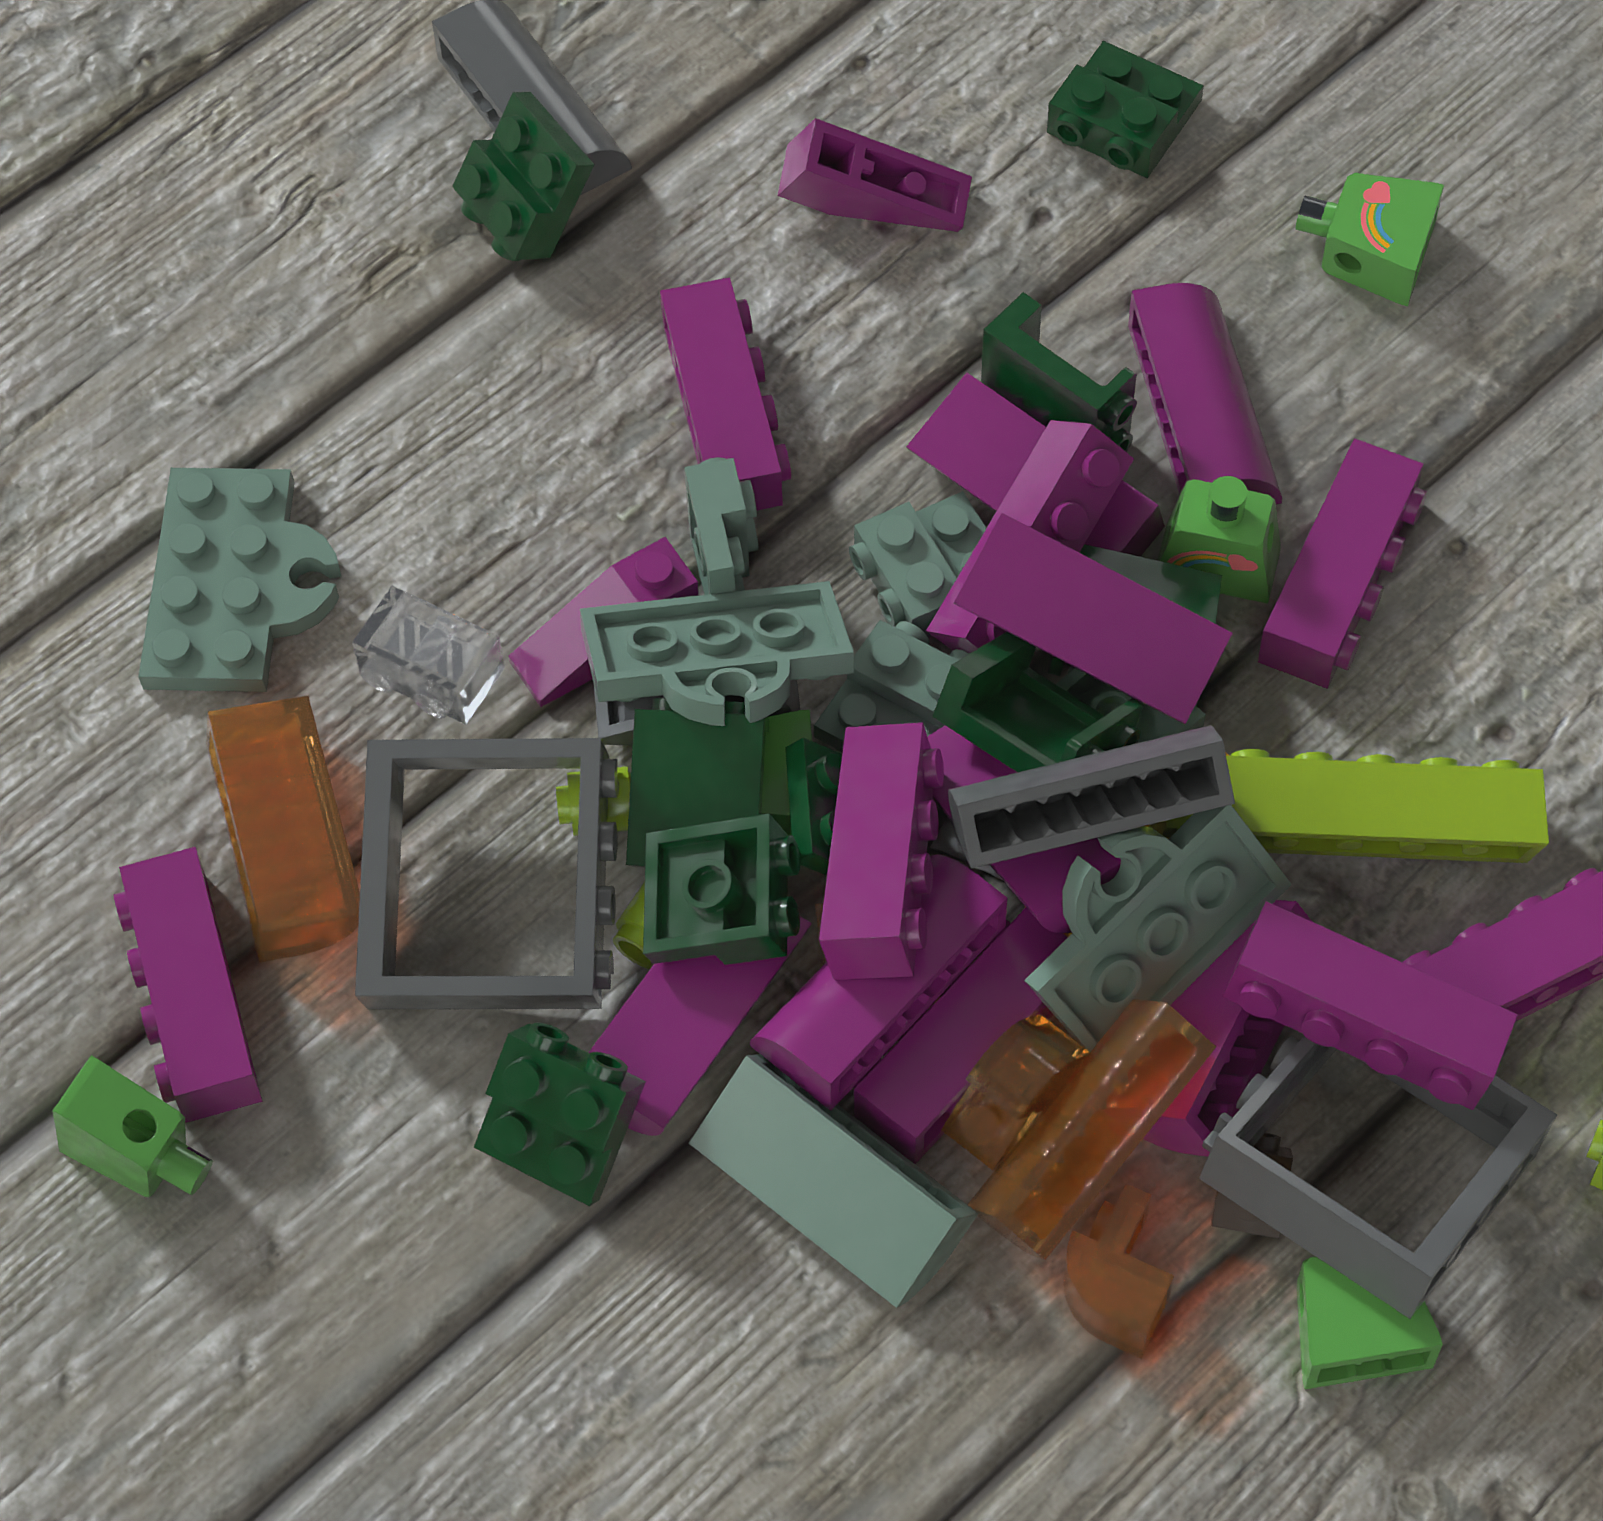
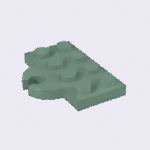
[138,467,342,692]
[580,581,854,726]
[1024,805,1292,1070]

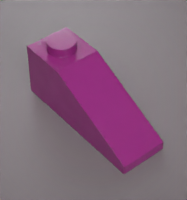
[777,118,972,232]
[508,537,699,707]

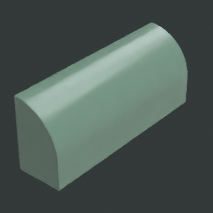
[689,1054,978,1308]

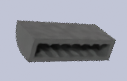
[432,0,632,195]
[948,725,1235,868]

